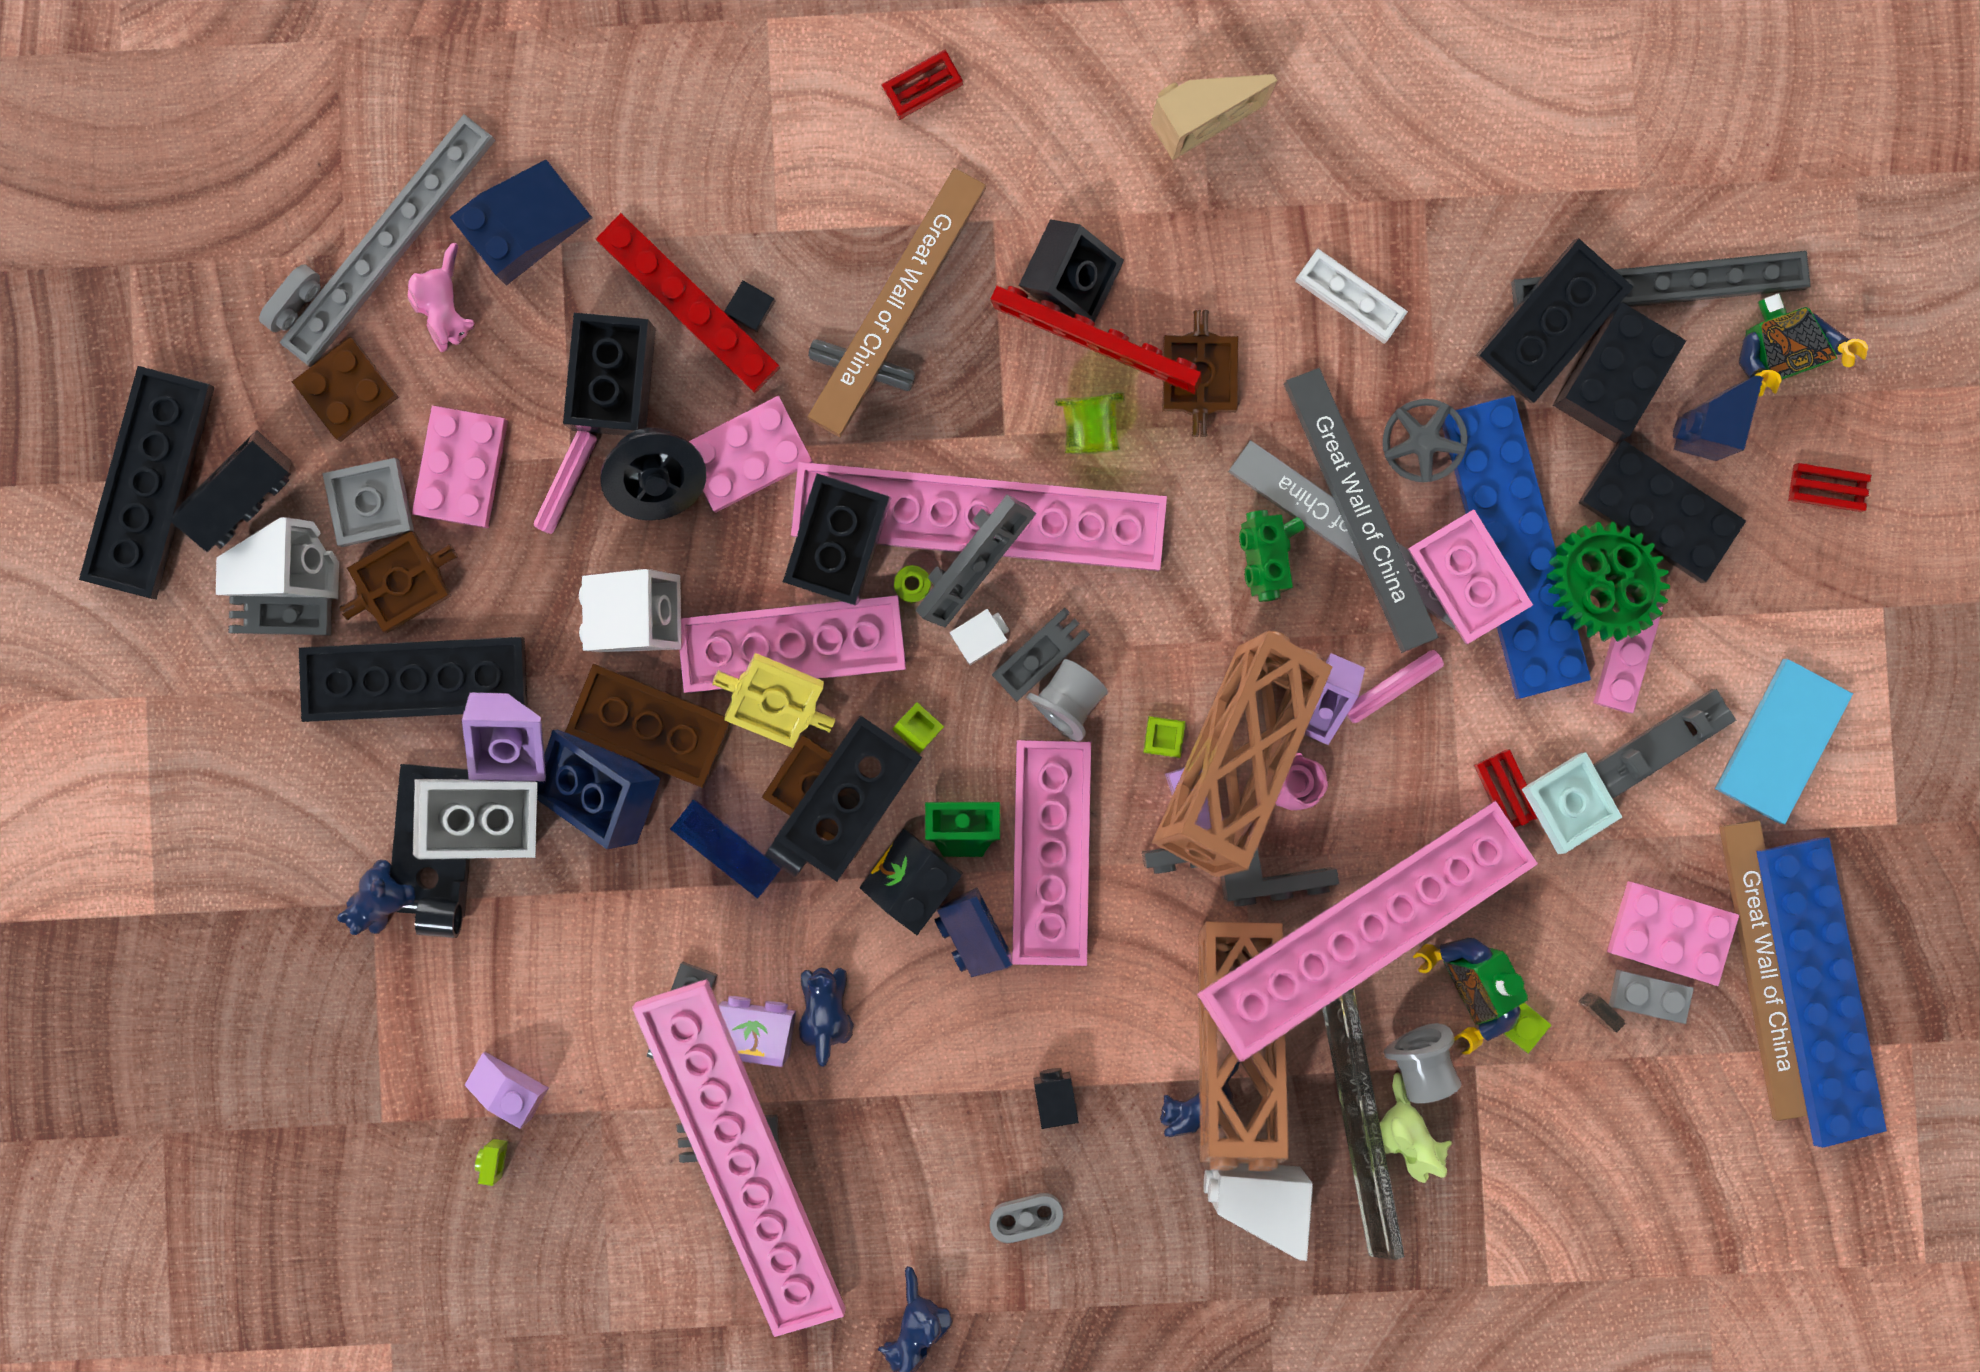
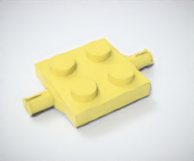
[712,653,835,748]

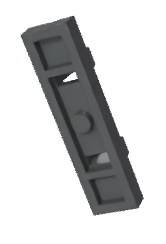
[916,495,1036,628]
[1593,689,1736,799]

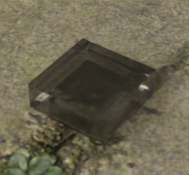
[1578,993,1626,1033]

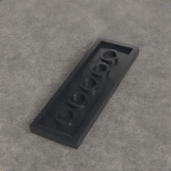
[79,366,215,600]
[298,637,528,722]

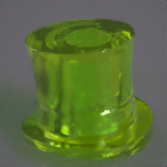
[1054,393,1125,455]

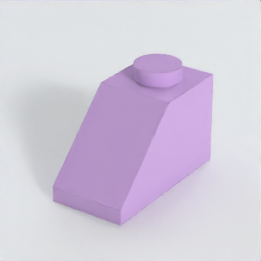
[1304,653,1365,745]
[465,1052,549,1129]

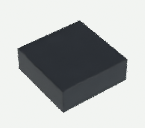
[724,280,776,332]

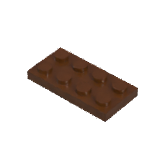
[565,664,731,788]

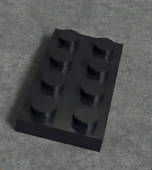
[1476,239,1634,403]
[1578,440,1746,583]

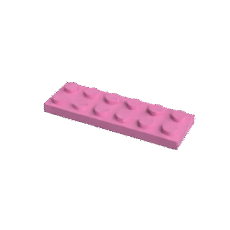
[680,596,906,693]
[1012,740,1091,966]

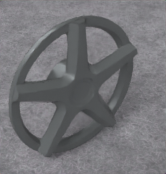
[1383,399,1467,482]

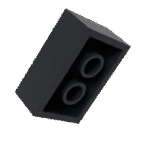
[1552,302,1687,443]
[563,312,656,436]
[170,430,291,552]
[783,473,892,605]

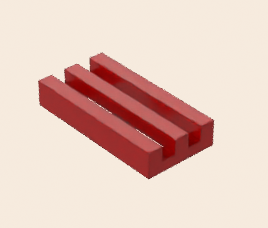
[881,49,963,120]
[1788,463,1872,512]
[1474,749,1538,829]

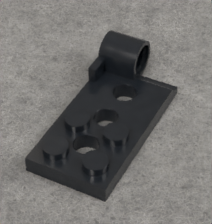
[764,715,922,882]
[390,764,470,938]

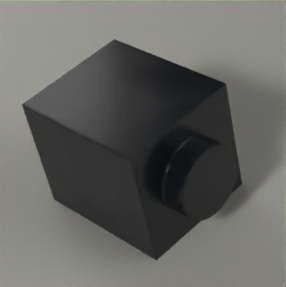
[1033,1068,1079,1129]

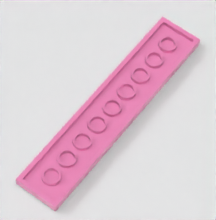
[791,462,1167,571]
[1198,801,1538,1061]
[632,979,846,1337]

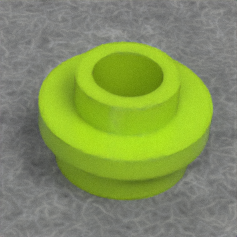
[894,565,931,603]

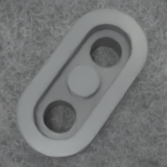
[259,264,321,332]
[990,1193,1063,1243]

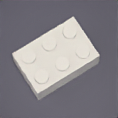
[413,779,537,859]

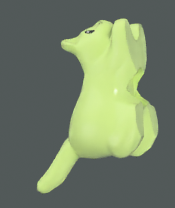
[1372,1072,1452,1183]

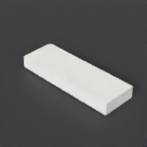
[1295,248,1408,344]

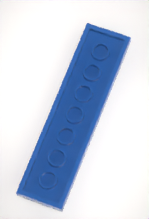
[1442,395,1591,699]
[1756,837,1887,1148]

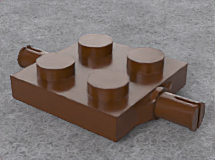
[1162,310,1238,437]
[339,531,458,633]

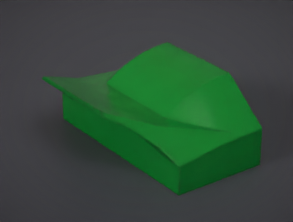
[925,801,1000,857]

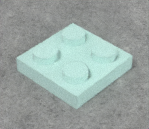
[1522,752,1622,854]

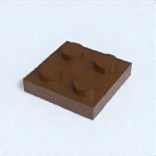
[292,337,399,442]

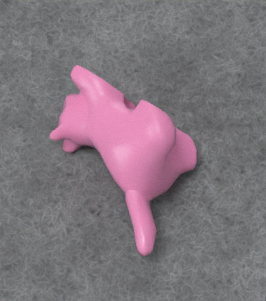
[408,243,475,353]

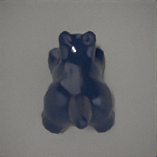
[337,859,416,935]
[799,967,854,1067]
[1160,1059,1240,1138]
[878,1266,952,1372]

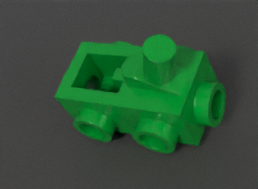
[1239,510,1305,602]

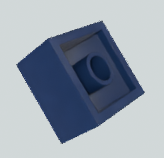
[1673,375,1763,461]

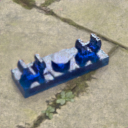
[670,799,782,899]

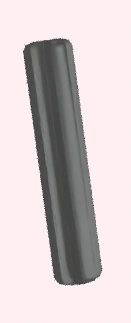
[808,339,915,391]

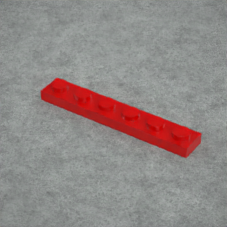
[596,213,780,394]
[990,285,1201,394]

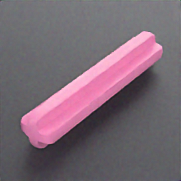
[534,431,597,534]
[1347,650,1444,723]

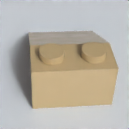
[1150,74,1277,160]

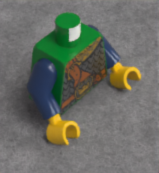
[1739,293,1868,396]
[1413,938,1528,1055]

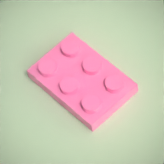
[689,396,813,513]
[412,406,508,528]
[1407,509,1533,644]
[1607,881,1739,986]

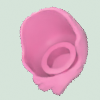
[1276,753,1328,810]

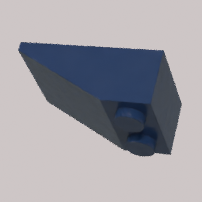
[450,159,592,286]
[535,729,661,849]
[934,887,1012,978]

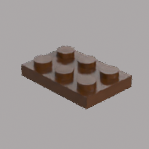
[762,735,883,858]

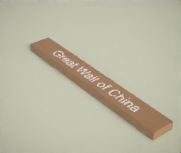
[807,168,986,438]
[1719,820,1808,1121]

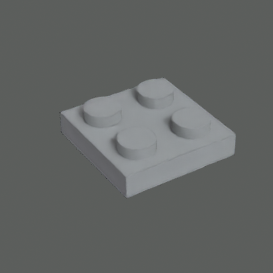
[322,458,414,547]

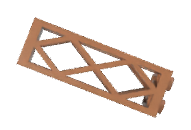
[1152,630,1333,877]
[1198,922,1288,1171]

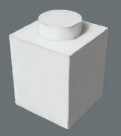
[950,609,1009,665]

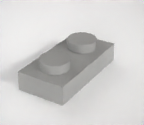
[1609,969,1694,1024]

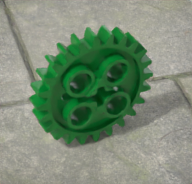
[1547,521,1670,642]

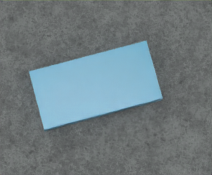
[1715,659,1853,824]

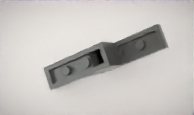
[1142,847,1339,907]

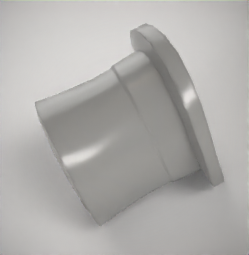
[1026,659,1108,742]
[1384,1023,1462,1103]

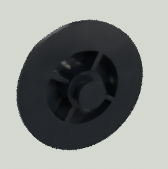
[600,428,706,521]

